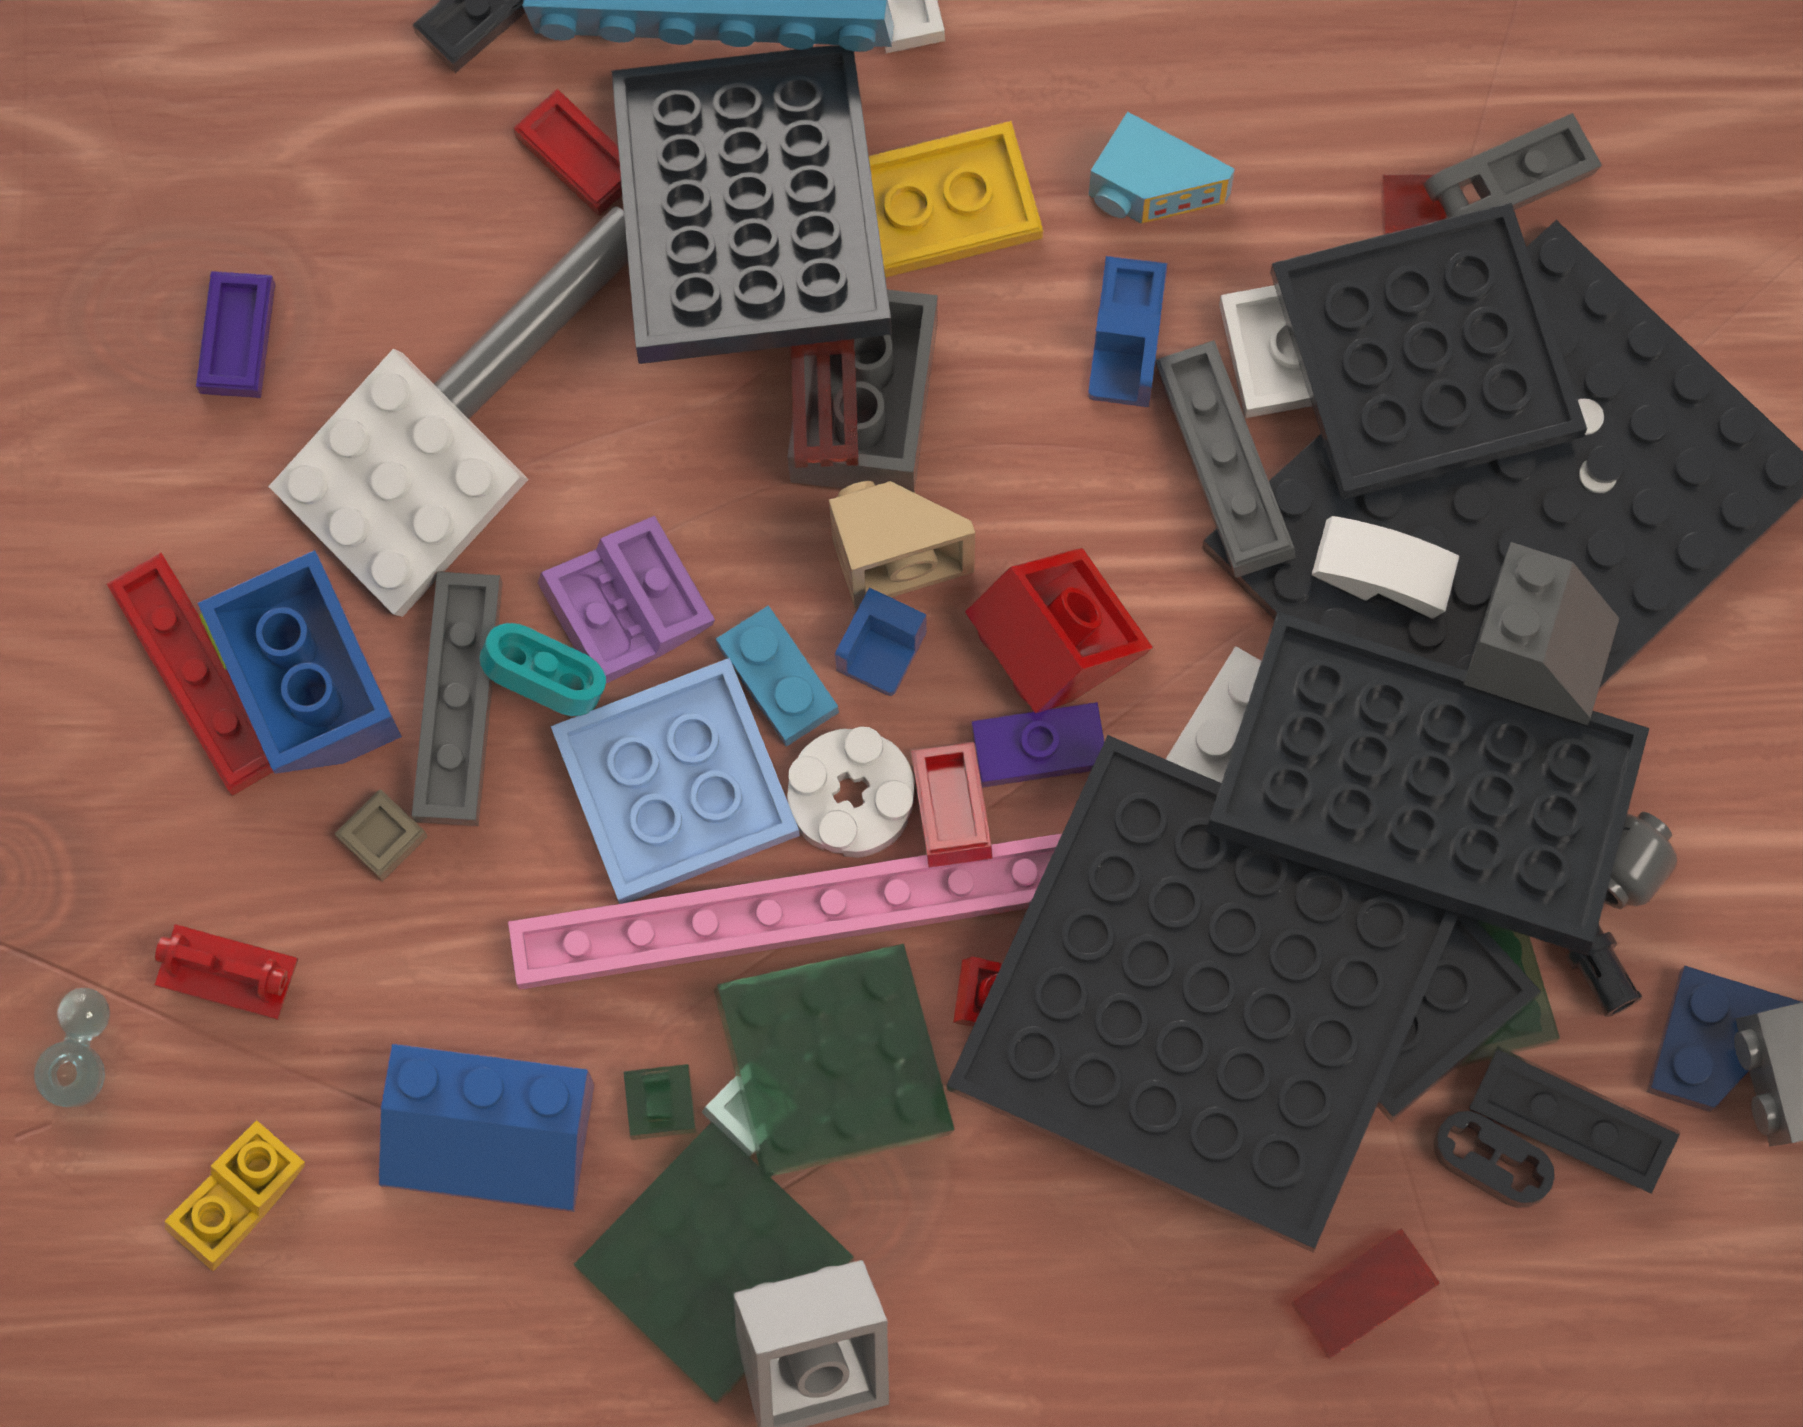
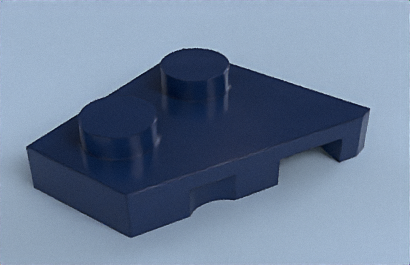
[1647,966,1802,1112]

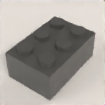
[788,290,938,493]

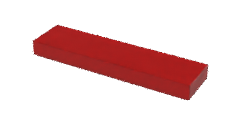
[107,552,273,796]

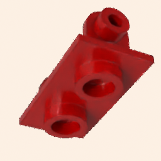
[154,924,298,1020]

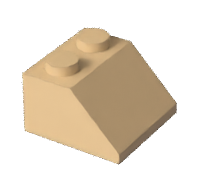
[829,481,975,608]

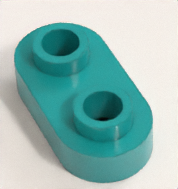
[480,623,606,716]

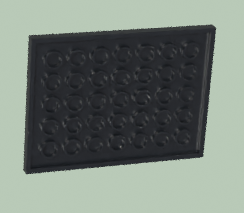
[1202,220,1803,692]

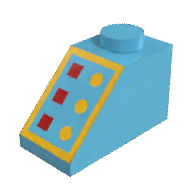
[1089,111,1235,224]

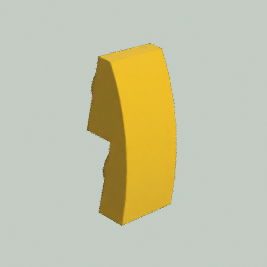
[164,1120,305,1271]

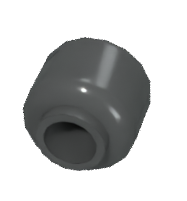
[1604,812,1677,909]

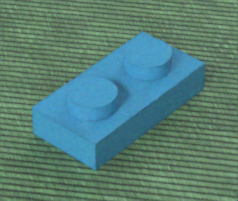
[716,605,839,747]

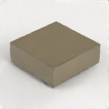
[335,789,428,882]

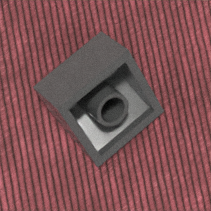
[1464,542,1619,725]

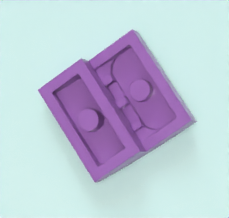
[538,516,715,683]

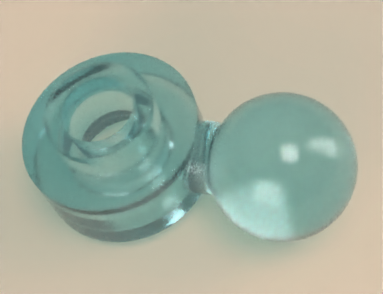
[34,988,110,1107]

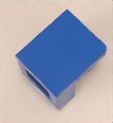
[1088,308,1161,407]
[835,587,927,696]

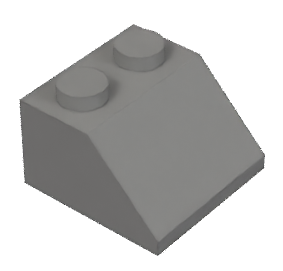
[734,1260,889,1427]

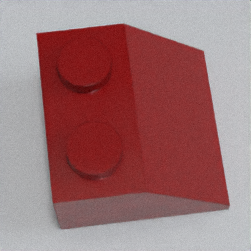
[965,548,1153,714]

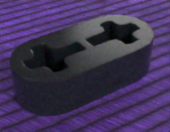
[1434,1111,1555,1208]

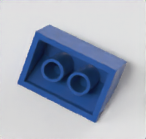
[197,550,402,774]
[379,1044,594,1212]

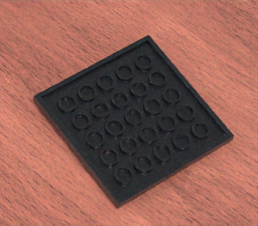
[946,735,1459,1253]

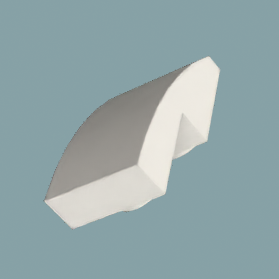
[1312,516,1459,619]

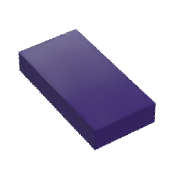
[196,271,275,398]

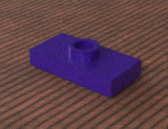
[972,702,1104,788]

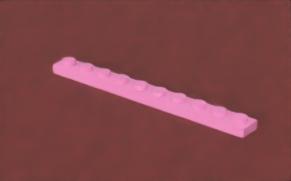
[508,834,1062,990]

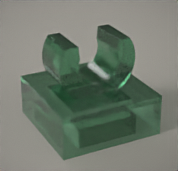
[624,1064,697,1140]

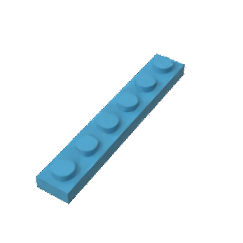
[523,0,894,52]

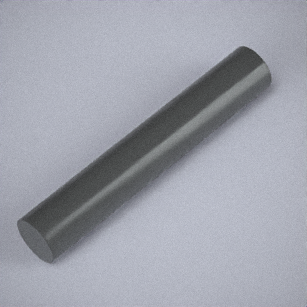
[434,207,628,419]

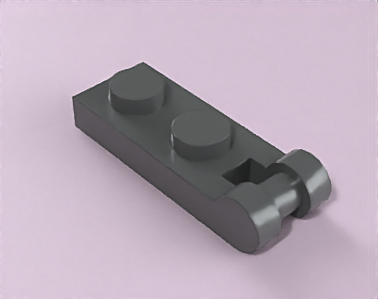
[1423,113,1602,219]

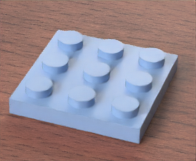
[551,658,800,904]

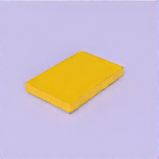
[869,121,1043,278]

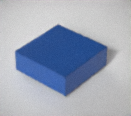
[1100,256,1167,316]

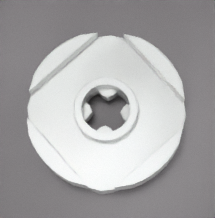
[787,727,915,858]

